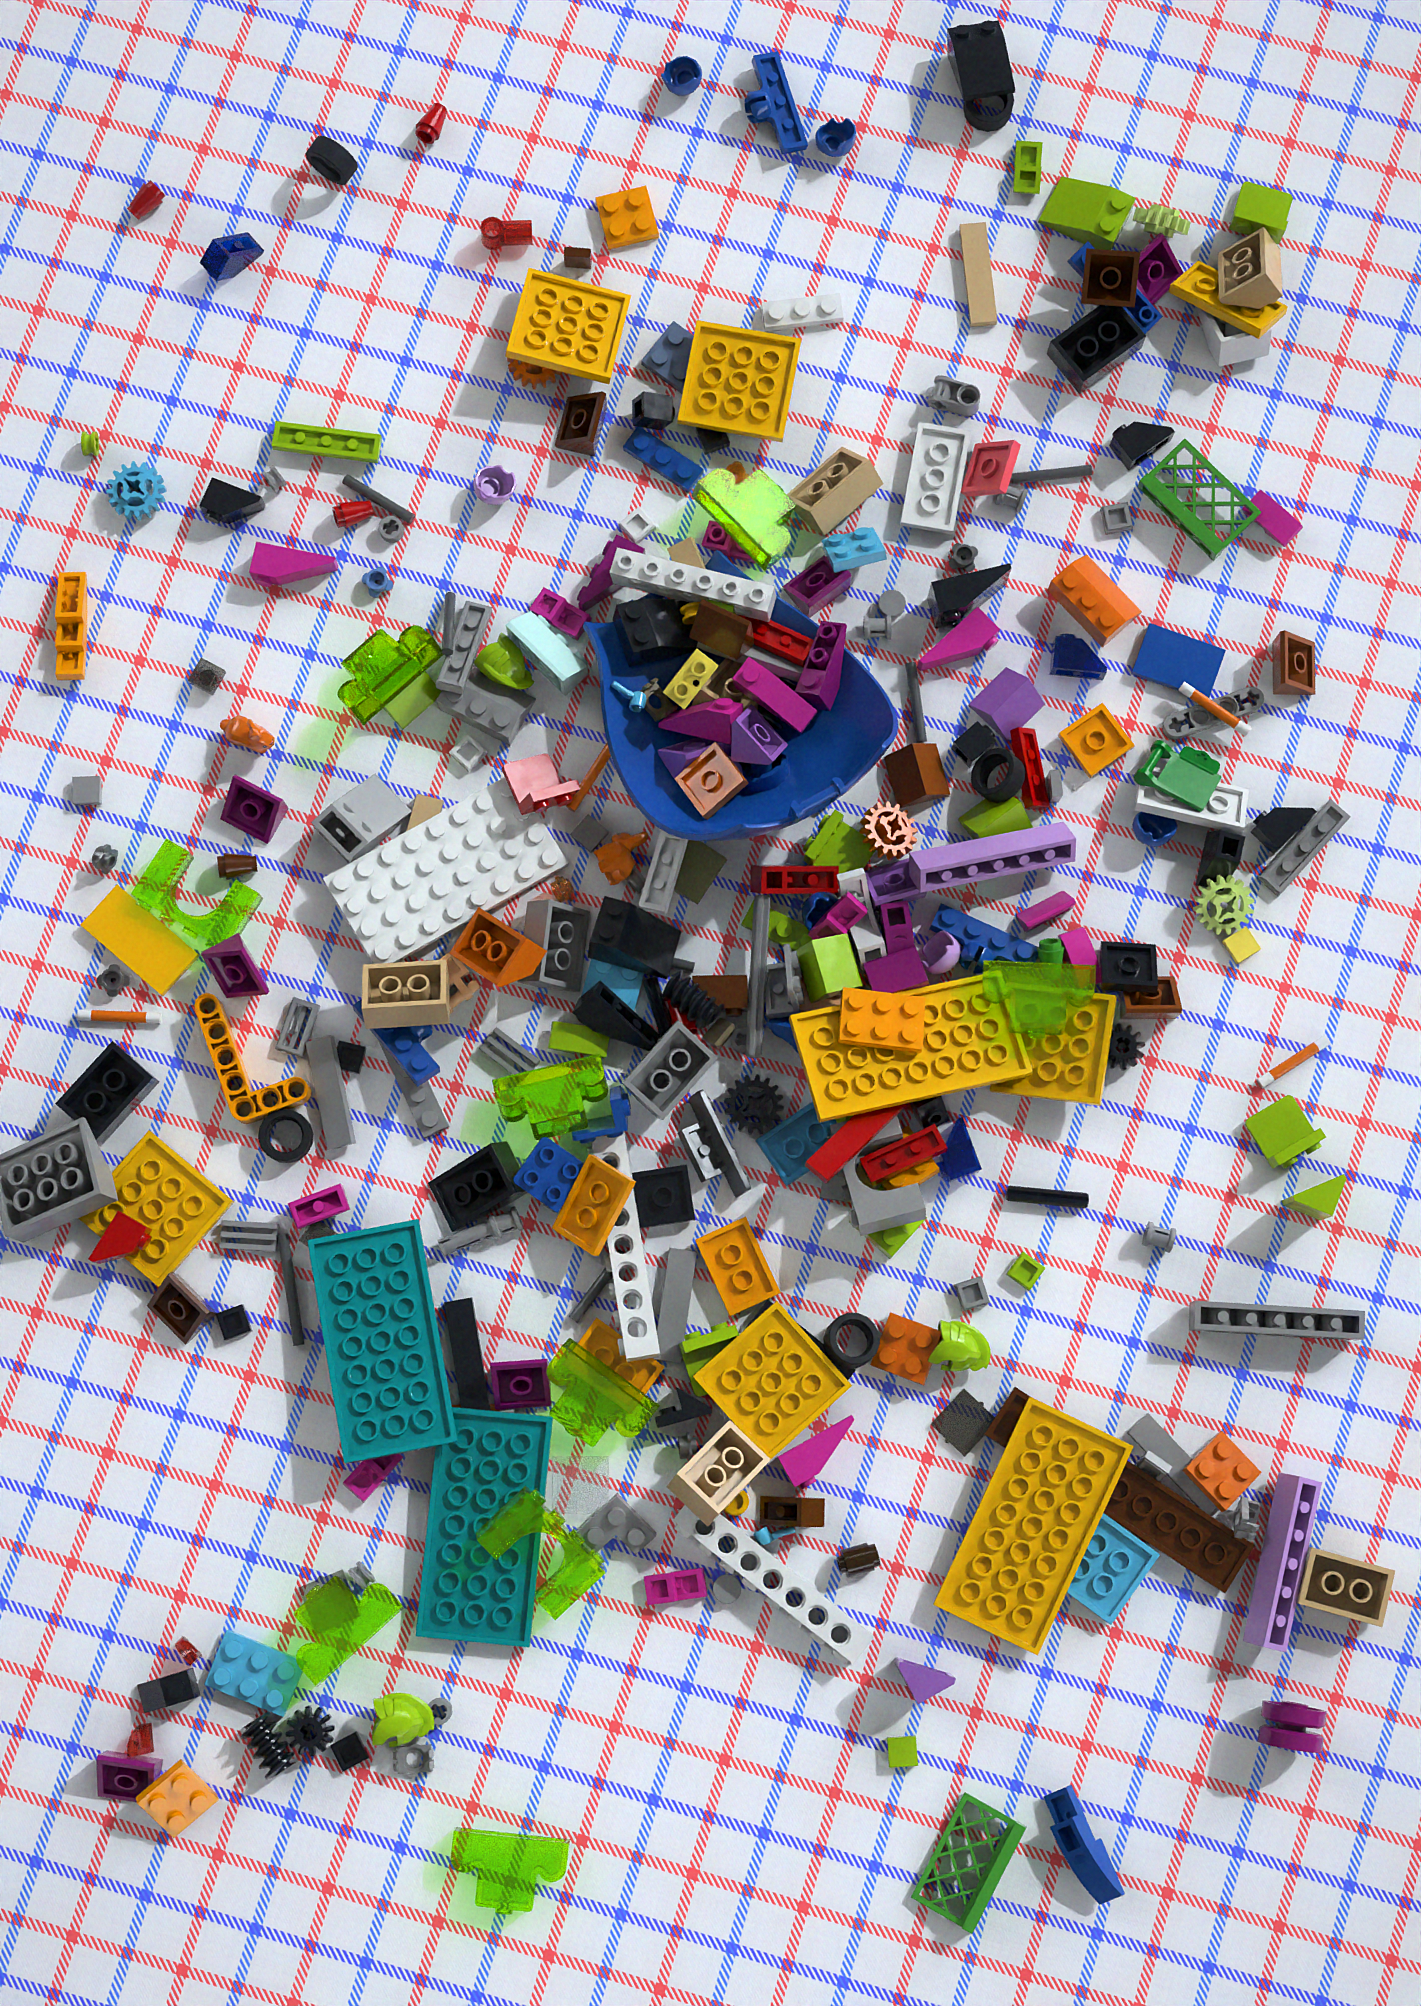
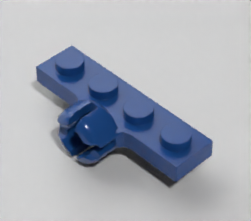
[745,51,808,154]
[929,903,1038,975]
[353,999,440,1087]

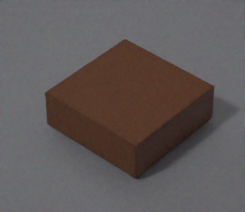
[564,247,592,269]

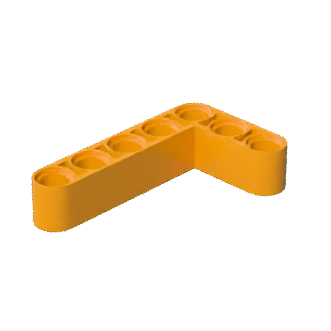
[194,993,312,1124]

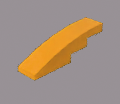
[55,572,87,680]

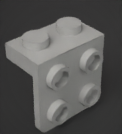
[765,943,805,1019]

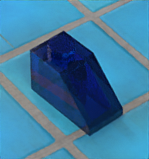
[199,232,264,281]
[1049,634,1107,680]
[936,1117,982,1183]

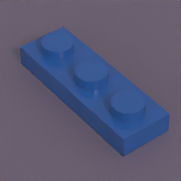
[623,427,704,493]

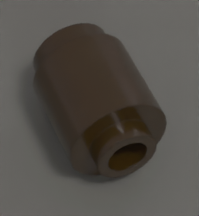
[836,1543,880,1578]

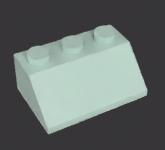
[506,611,588,696]

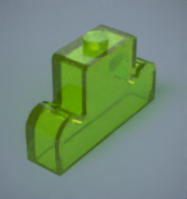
[691,468,795,571]
[337,625,443,726]
[982,960,1096,1039]
[492,1054,608,1140]
[547,1338,660,1447]
[294,1576,404,1687]
[451,1827,571,1915]

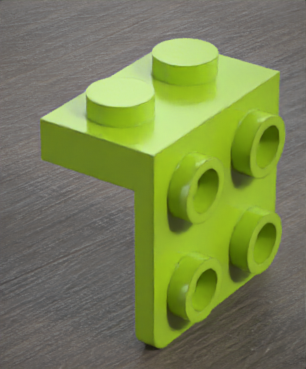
[1228,181,1293,244]
[803,810,876,874]
[1245,1095,1326,1169]
[678,1322,739,1397]

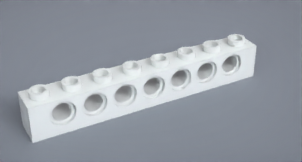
[587,1134,661,1362]
[673,1505,875,1664]

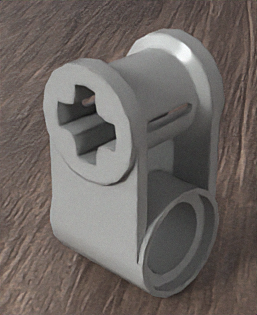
[927,375,981,417]

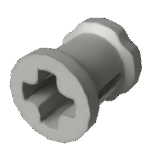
[995,486,1028,513]
[863,615,891,640]
[1142,1222,1176,1253]

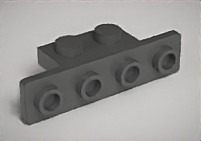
[677,1089,751,1198]

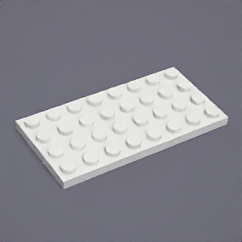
[323,777,569,964]

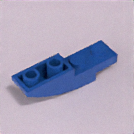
[1067,241,1163,334]
[1044,1785,1125,1905]

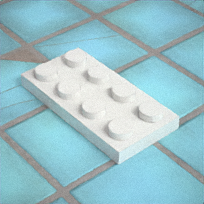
[900,422,971,535]
[1134,765,1249,835]

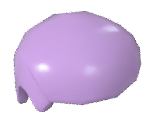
[473,465,516,505]
[922,930,960,975]

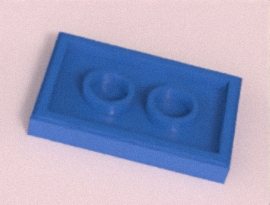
[1131,623,1226,698]

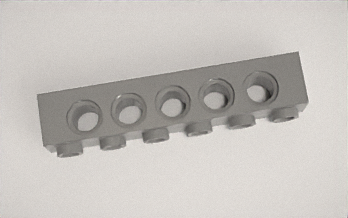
[1189,1301,1365,1341]

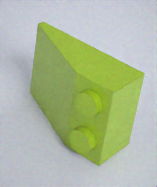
[1038,176,1136,250]

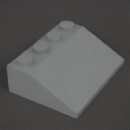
[0,1117,118,1243]

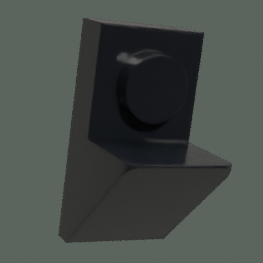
[655,1387,712,1428]

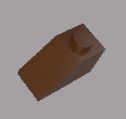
[692,975,748,1017]
[760,1496,825,1527]

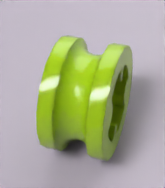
[81,431,99,456]

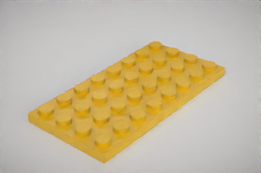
[789,971,1033,1123]
[933,1396,1134,1656]

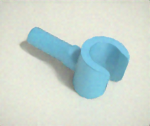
[611,681,646,713]
[754,1526,795,1545]

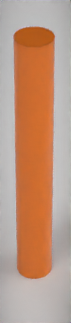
[566,743,611,812]

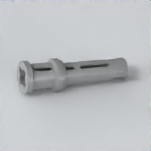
[438,1206,524,1256]

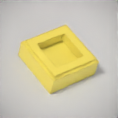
[1222,926,1261,964]

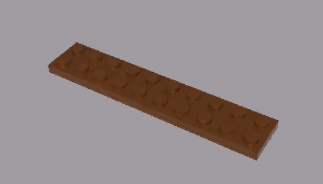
[984,1387,1255,1593]

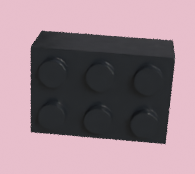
[1047,305,1146,394]
[55,1041,160,1144]

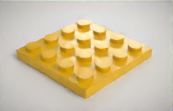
[505,268,631,384]
[677,320,802,442]
[990,983,1117,1106]
[78,1130,234,1287]
[693,1301,852,1459]

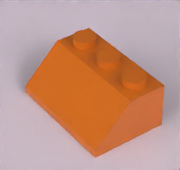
[1047,554,1142,648]
[449,907,547,987]

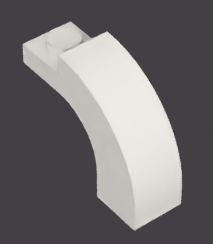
[836,867,887,970]

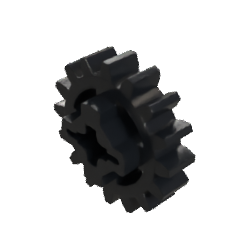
[724,1074,784,1135]

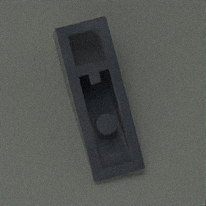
[572,980,659,1051]

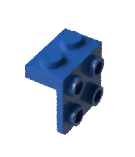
[572,1086,631,1143]
[513,1137,584,1213]

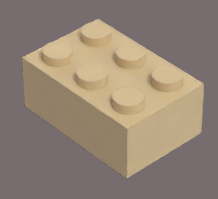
[362,960,449,1029]
[667,1420,771,1526]
[1297,1547,1395,1627]

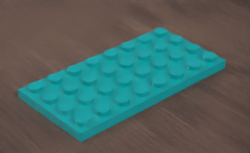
[307,1219,458,1464]
[416,1407,553,1647]

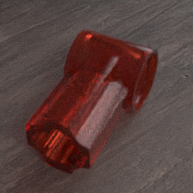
[480,217,533,250]

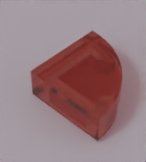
[175,1636,202,1666]
[127,1723,154,1757]

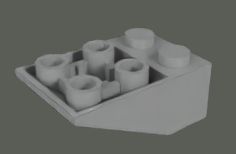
[311,774,412,863]

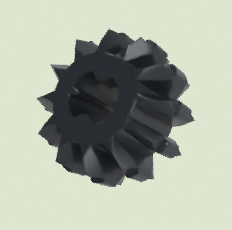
[1108,1023,1145,1071]
[285,1705,335,1756]

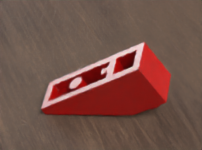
[750,865,839,894]

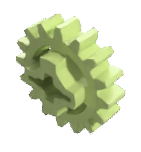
[1133,204,1191,238]
[1193,875,1255,935]

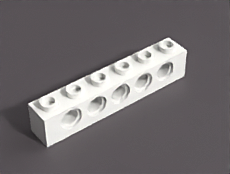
[610,548,776,622]

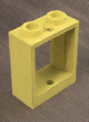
[663,648,719,710]

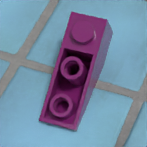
[577,534,645,612]
[795,621,847,711]
[878,900,915,955]

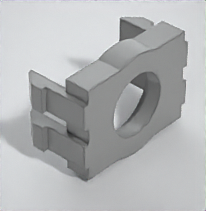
[1234,1496,1260,1540]
[393,1744,434,1774]

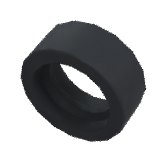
[963,93,1014,132]
[305,136,358,185]
[971,748,1025,803]
[258,1109,314,1163]
[823,1313,880,1369]

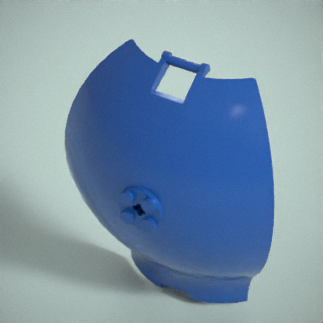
[583,550,898,842]

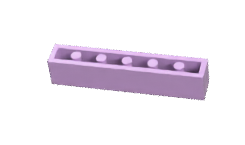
[909,822,1076,893]
[1243,1472,1322,1652]

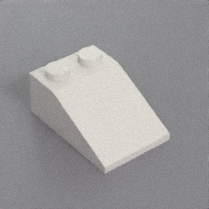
[1196,307,1272,367]

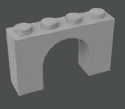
[827,1116,926,1236]

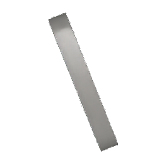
[1162,687,1264,740]

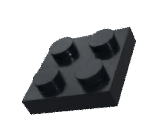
[1100,941,1158,993]
[632,1165,695,1229]

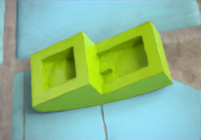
[1013,140,1043,194]
[548,1021,609,1058]

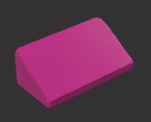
[1016,891,1076,932]
[288,1183,350,1230]

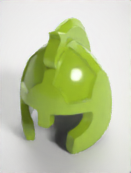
[474,632,535,690]
[928,1320,991,1372]
[372,1693,434,1748]

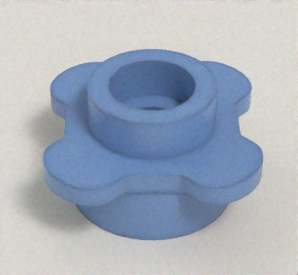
[362,567,393,598]

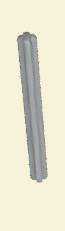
[745,895,770,1058]

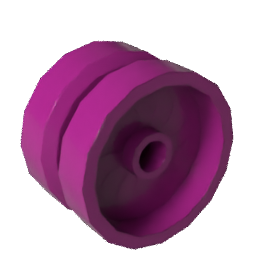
[1257,1700,1327,1753]

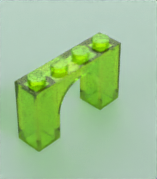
[131,838,263,948]
[476,1486,605,1620]

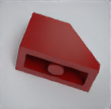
[88,1211,152,1264]

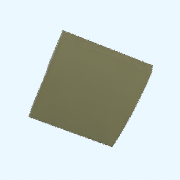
[674,840,727,905]

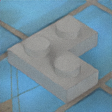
[576,1493,656,1555]

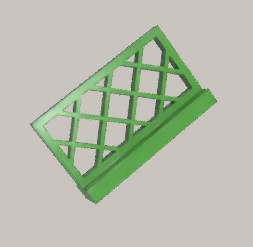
[1138,439,1261,561]
[911,1792,1027,1934]

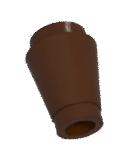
[217,853,258,880]

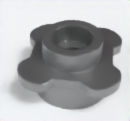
[949,543,978,572]
[92,844,118,874]
[97,964,130,997]
[678,1432,697,1461]

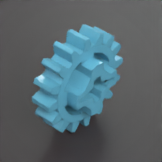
[106,461,167,521]

